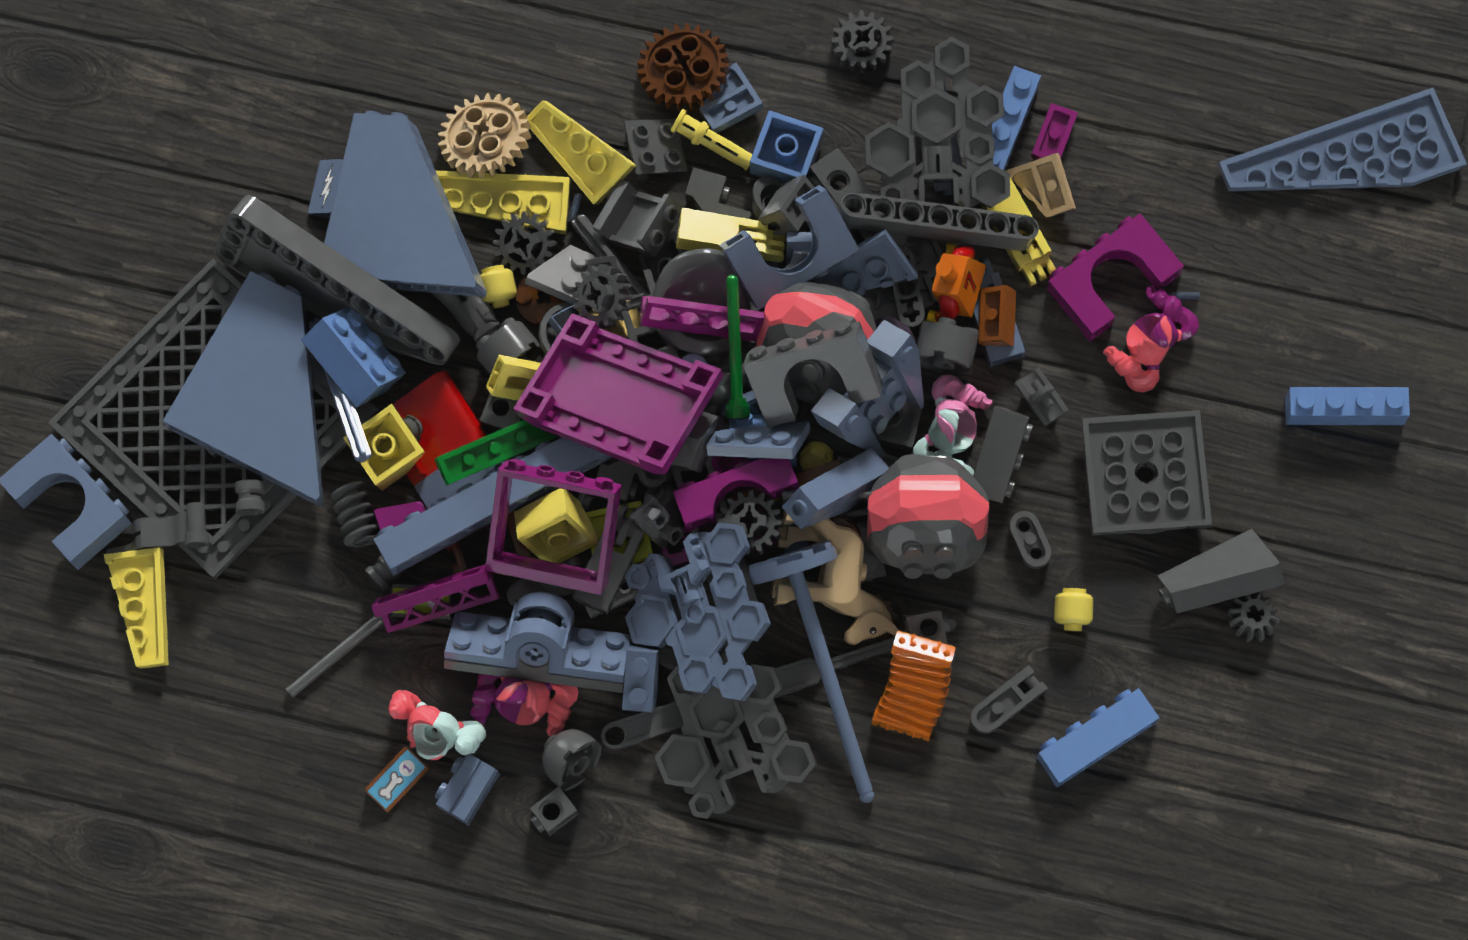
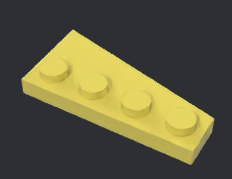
[527,101,637,205]
[103,547,169,669]

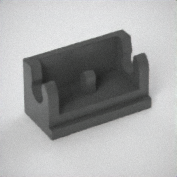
[758,174,815,236]

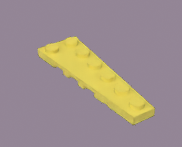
[436,171,570,234]

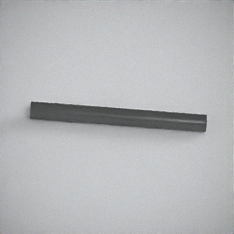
[286,615,384,698]

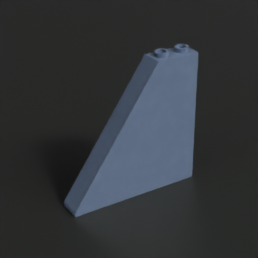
[324,111,487,297]
[163,271,324,507]

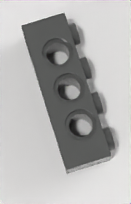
[809,148,906,247]

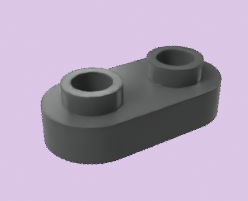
[1009,511,1051,569]

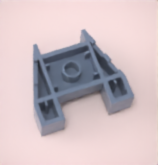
[811,320,924,458]

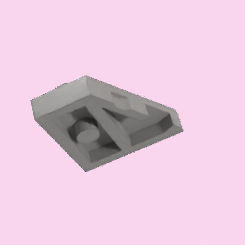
[524,245,597,304]

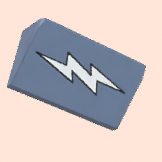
[308,159,343,219]

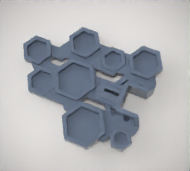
[625,523,771,701]

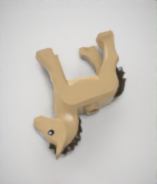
[770,510,899,645]

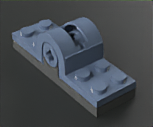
[444,592,632,693]

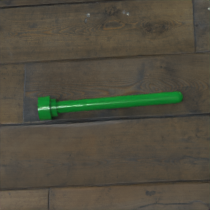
[726,275,750,418]

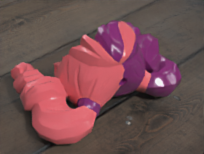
[1103,286,1199,393]
[470,674,579,737]

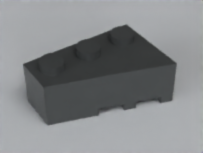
[973,406,1033,503]

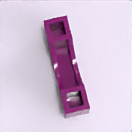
[673,458,799,532]

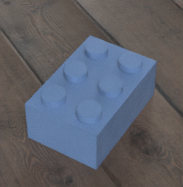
[301,307,406,408]

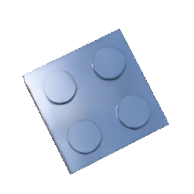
[750,110,823,183]

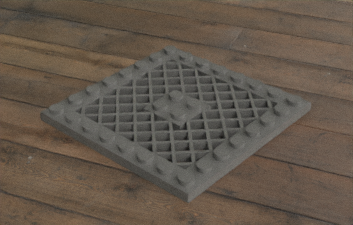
[48,258,379,580]

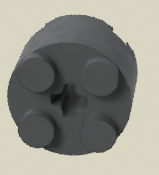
[917,317,979,376]
[476,318,545,375]

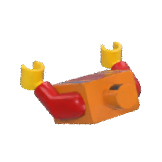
[926,243,986,322]

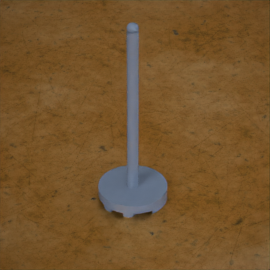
[748,540,874,803]

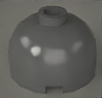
[542,729,602,791]

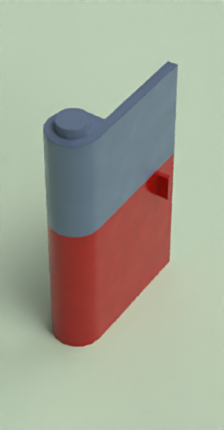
[392,370,504,509]

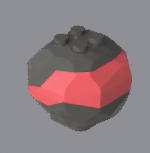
[755,281,877,404]
[867,454,989,579]

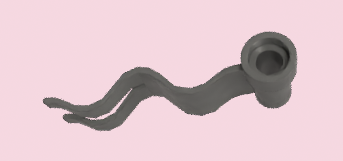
[106,502,209,554]

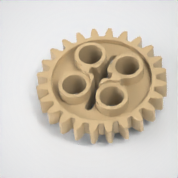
[438,93,531,179]

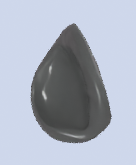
[653,248,751,356]

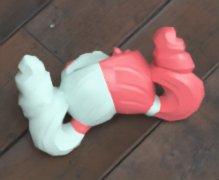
[388,690,486,760]

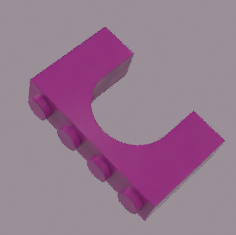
[1047,213,1184,342]

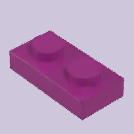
[1031,103,1078,160]

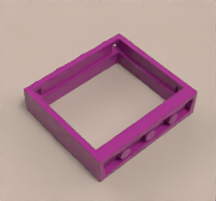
[485,459,622,595]

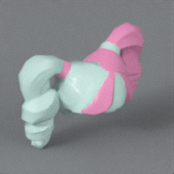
[913,374,993,476]

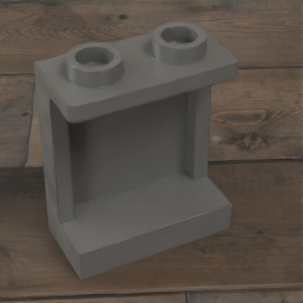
[592,180,683,257]

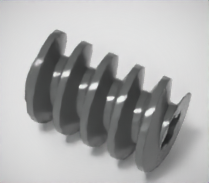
[330,481,378,547]

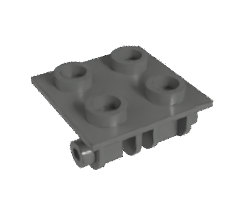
[623,119,688,181]

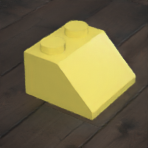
[343,404,425,491]
[514,488,599,563]

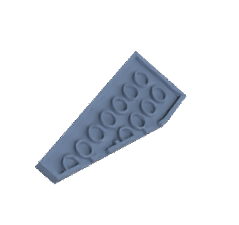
[1218,88,1467,191]

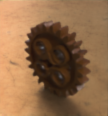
[637,23,730,111]

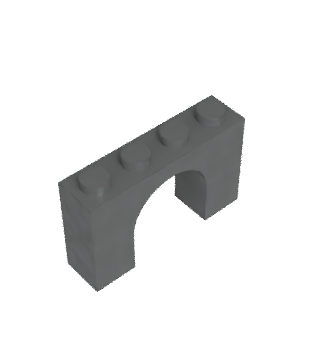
[743,321,883,428]

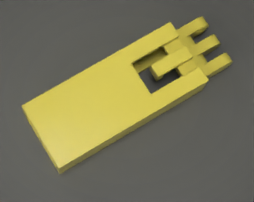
[980,177,1056,286]
[676,208,786,262]
[486,355,541,401]

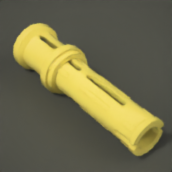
[670,109,752,171]

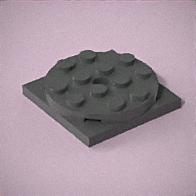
[1081,410,1212,536]

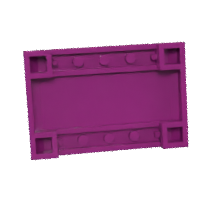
[513,313,724,474]

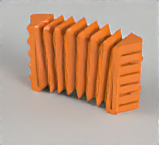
[871,630,956,741]

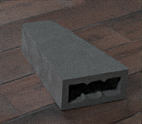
[1157,529,1285,614]

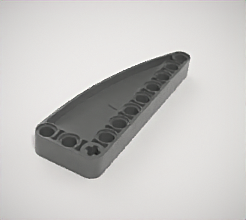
[214,195,460,365]

